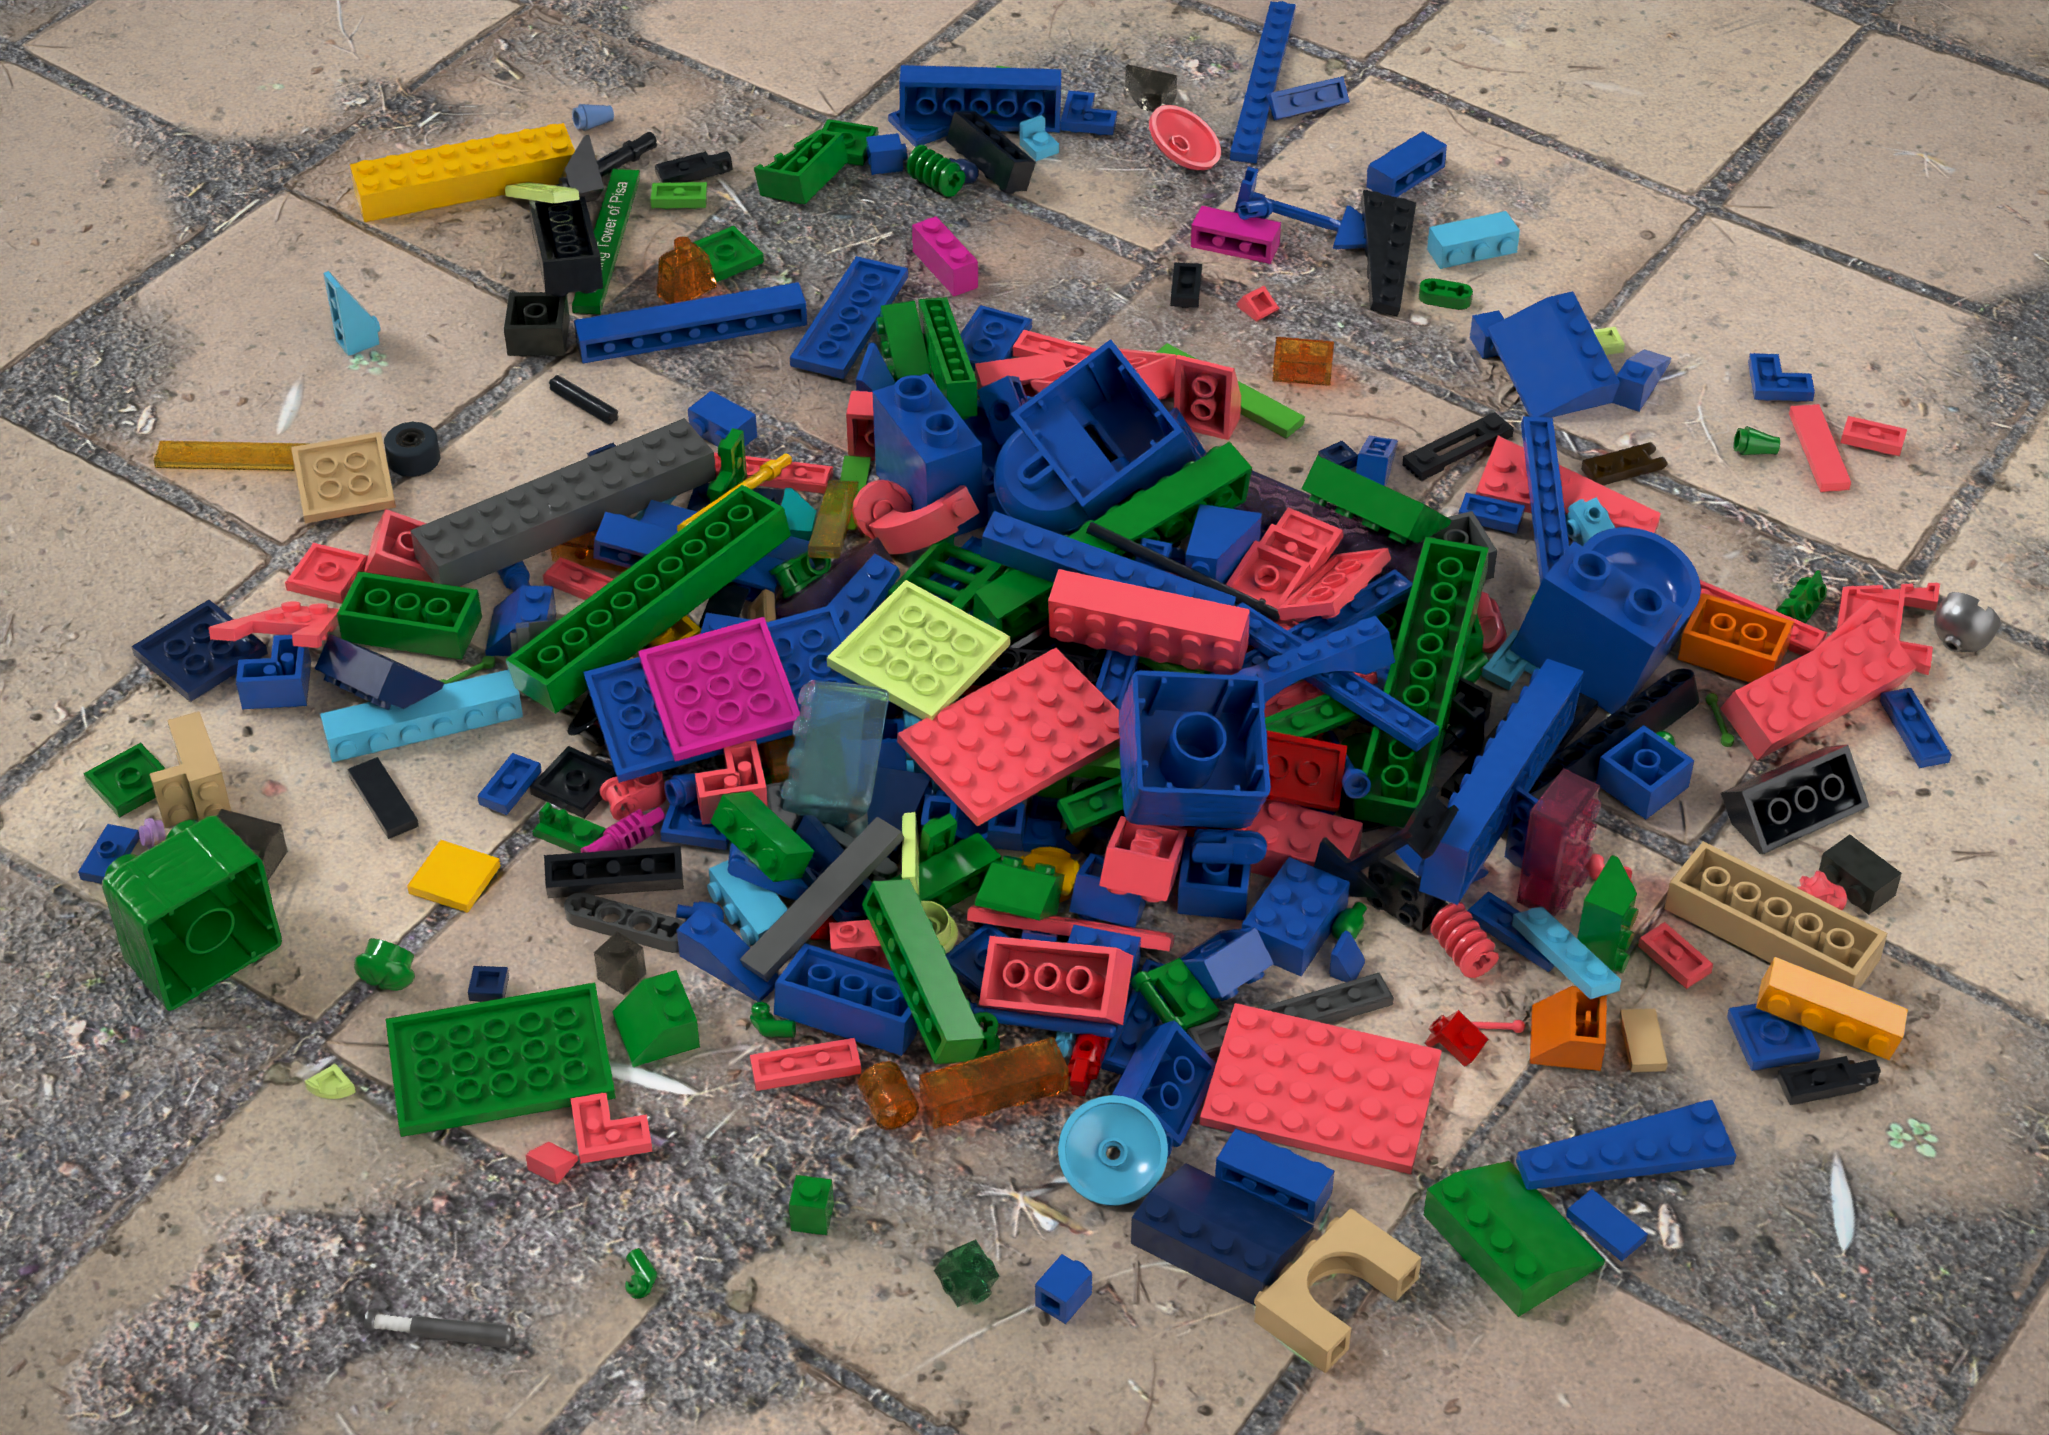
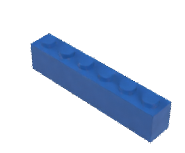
[593,512,784,602]

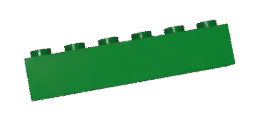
[862,879,984,1064]

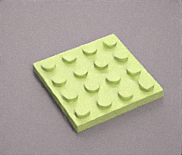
[827,580,1010,720]

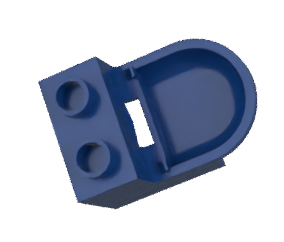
[994,339,1197,536]
[872,374,1033,537]
[1510,527,1701,714]

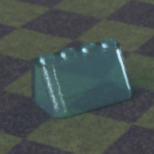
[781,680,889,827]

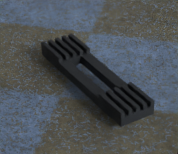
[1402,412,1514,481]

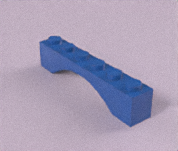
[1233,616,1395,703]

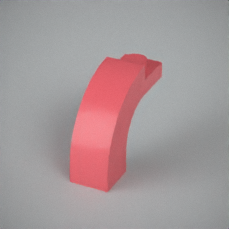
[868,485,980,554]

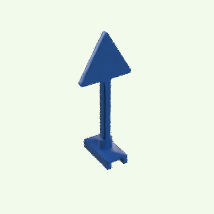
[1234,167,1366,250]

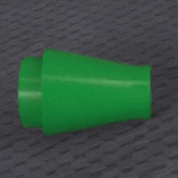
[1733,426,1780,455]

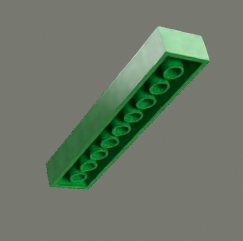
[973,441,1252,642]
[505,485,791,714]
[1354,537,1489,828]

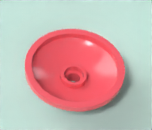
[1149,105,1221,170]

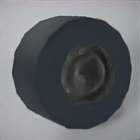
[384,421,441,477]

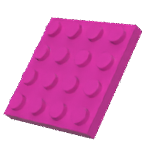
[638,617,803,762]

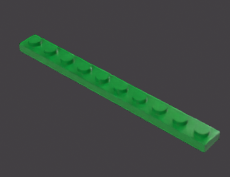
[1057,694,1360,834]

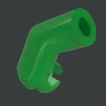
[750,1002,796,1038]
[625,1248,658,1299]

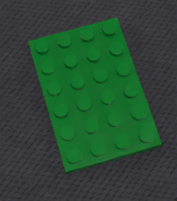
[385,982,616,1137]

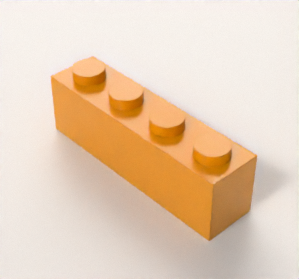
[1756,957,1908,1060]

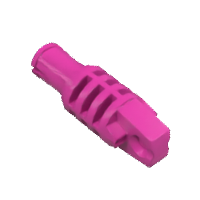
[581,806,666,853]

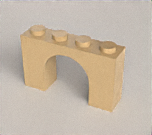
[1254,1208,1422,1373]

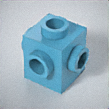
[1566,497,1615,546]

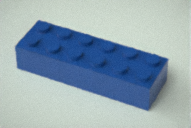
[899,65,1061,133]

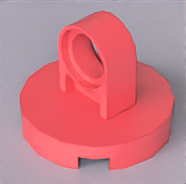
[852,479,913,540]

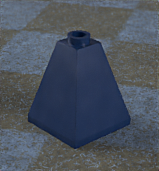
[864,765,934,864]

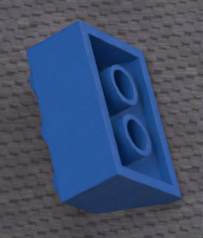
[1112,1020,1216,1147]

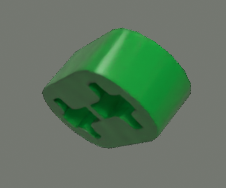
[1419,278,1473,310]

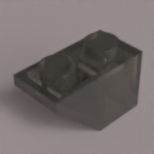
[1125,64,1177,112]

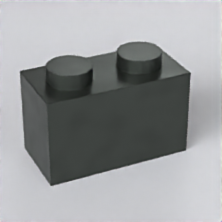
[1819,834,1902,915]

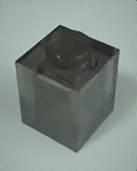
[594,931,646,995]

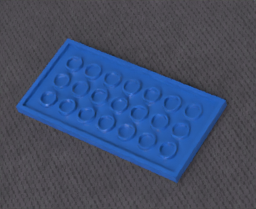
[583,604,873,783]

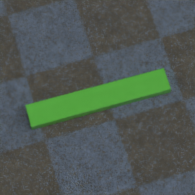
[1156,343,1305,439]

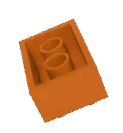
[1678,593,1794,683]

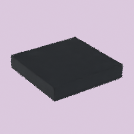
[530,746,616,819]

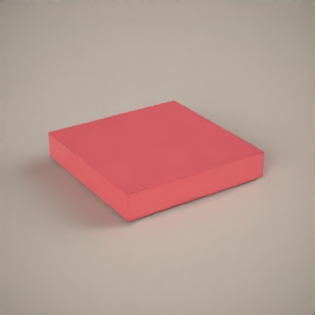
[285,543,368,604]

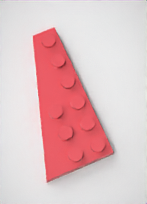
[1476,436,1661,533]

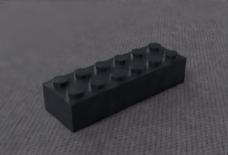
[529,196,603,297]

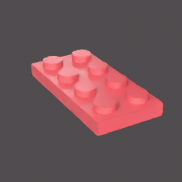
[1277,548,1391,622]

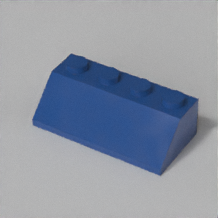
[774,943,918,1056]

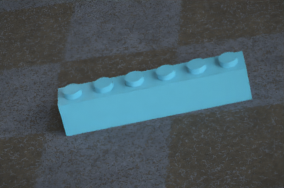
[320,669,523,763]

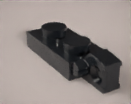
[655,151,733,183]
[1777,1056,1881,1105]

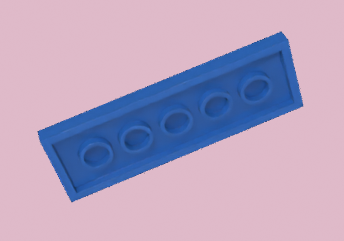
[790,256,908,379]

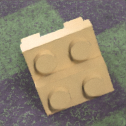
[150,711,233,828]

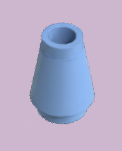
[572,104,614,131]

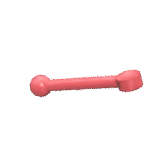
[1471,1019,1525,1033]

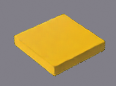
[407,839,501,913]

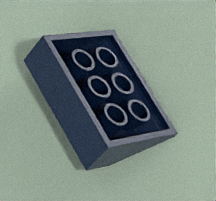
[1131,1163,1314,1306]

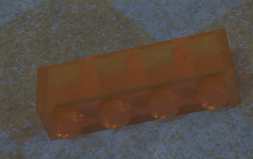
[919,1037,1069,1129]

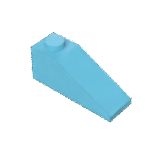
[323,271,381,356]

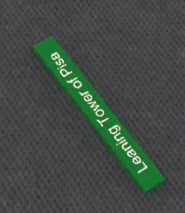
[572,169,640,315]

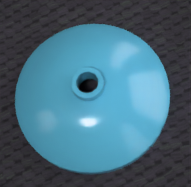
[1058,1095,1168,1206]

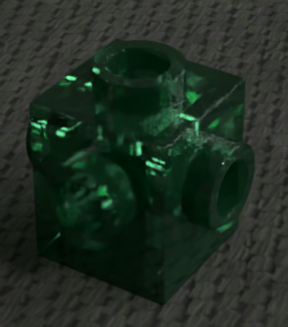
[934,1239,1000,1308]

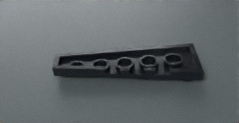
[1361,190,1416,317]

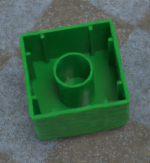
[102,815,282,1011]

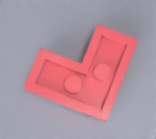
[571,1093,653,1164]

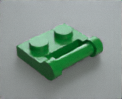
[1130,958,1220,1032]

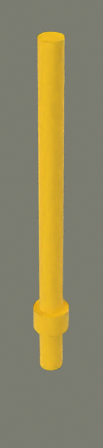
[677,453,792,532]

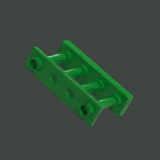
[885,533,1010,613]

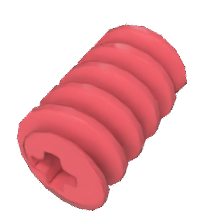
[1430,902,1499,978]

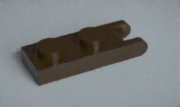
[1581,442,1668,485]

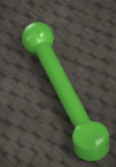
[439,656,495,684]
[1705,693,1734,747]

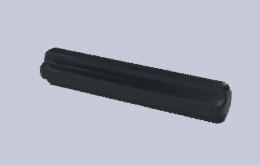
[549,375,619,424]

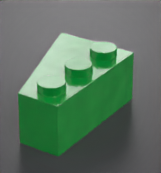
[754,130,848,204]
[876,301,932,383]

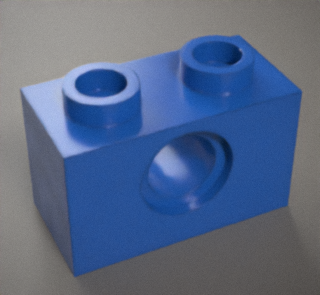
[977,376,1028,446]

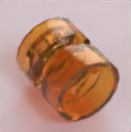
[858,1061,919,1130]

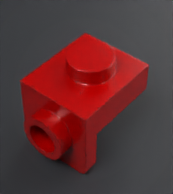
[1424,1010,1489,1067]

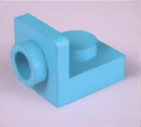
[1020,115,1059,161]

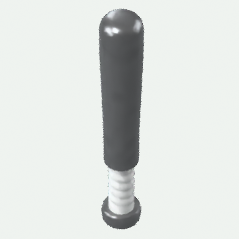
[364,1309,515,1348]

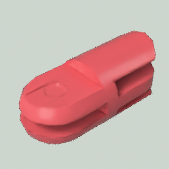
[1477,592,1507,654]

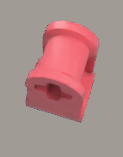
[600,771,666,820]

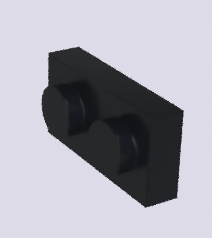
[1170,262,1202,308]

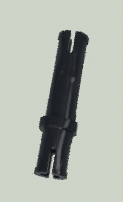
[597,131,657,177]

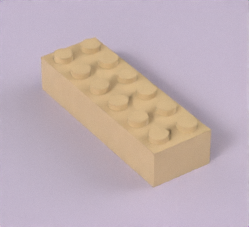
[1664,841,1888,990]

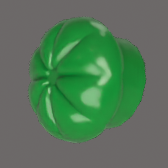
[354,938,415,991]

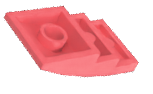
[1226,507,1344,609]

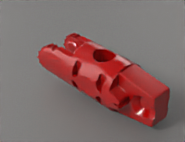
[1066,1034,1110,1096]

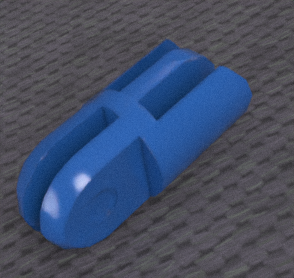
[1192,829,1267,864]

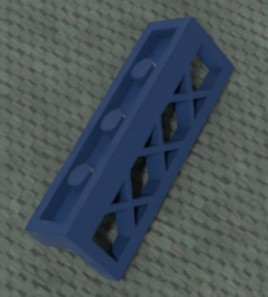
[796,815,872,922]

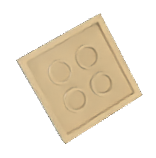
[291,432,396,524]

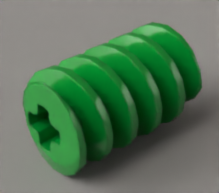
[907,144,966,197]

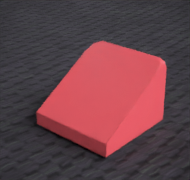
[1236,286,1280,321]
[526,1142,579,1185]

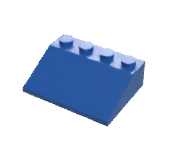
[1487,291,1620,418]

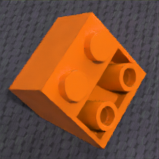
[1530,986,1607,1071]

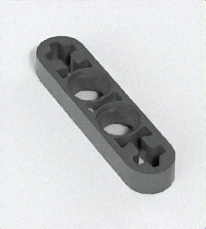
[564,892,684,953]

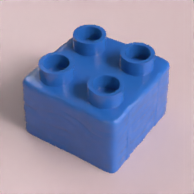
[1118,671,1270,829]

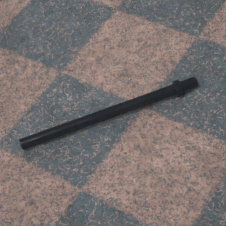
[1086,522,1280,623]

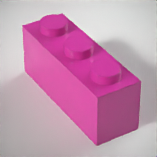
[1191,206,1281,264]
[912,216,978,296]

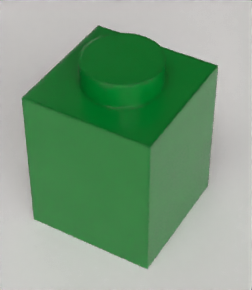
[789,1175,834,1235]

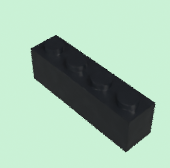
[946,111,1036,194]
[544,846,684,898]

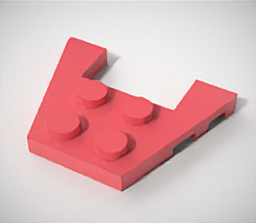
[1836,583,1940,675]
[209,601,339,648]

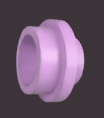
[139,818,166,849]

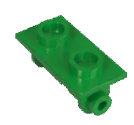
[1776,570,1827,623]

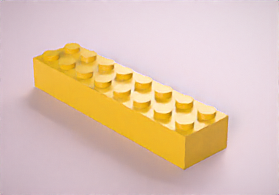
[350,123,575,222]

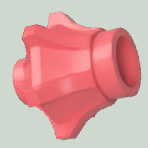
[1797,871,1847,910]

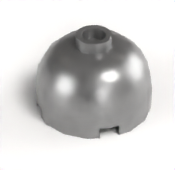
[1934,592,2002,652]

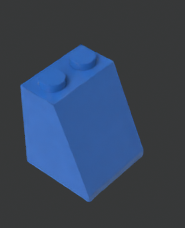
[1185,504,1262,585]

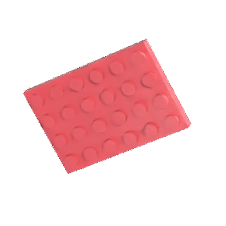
[897,648,1120,826]
[1200,1003,1442,1174]

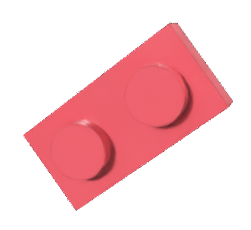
[1841,416,1907,456]
[1638,922,1713,989]

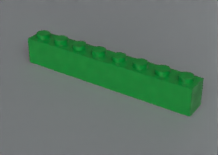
[918,297,978,420]

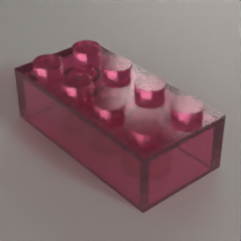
[1517,769,1601,917]

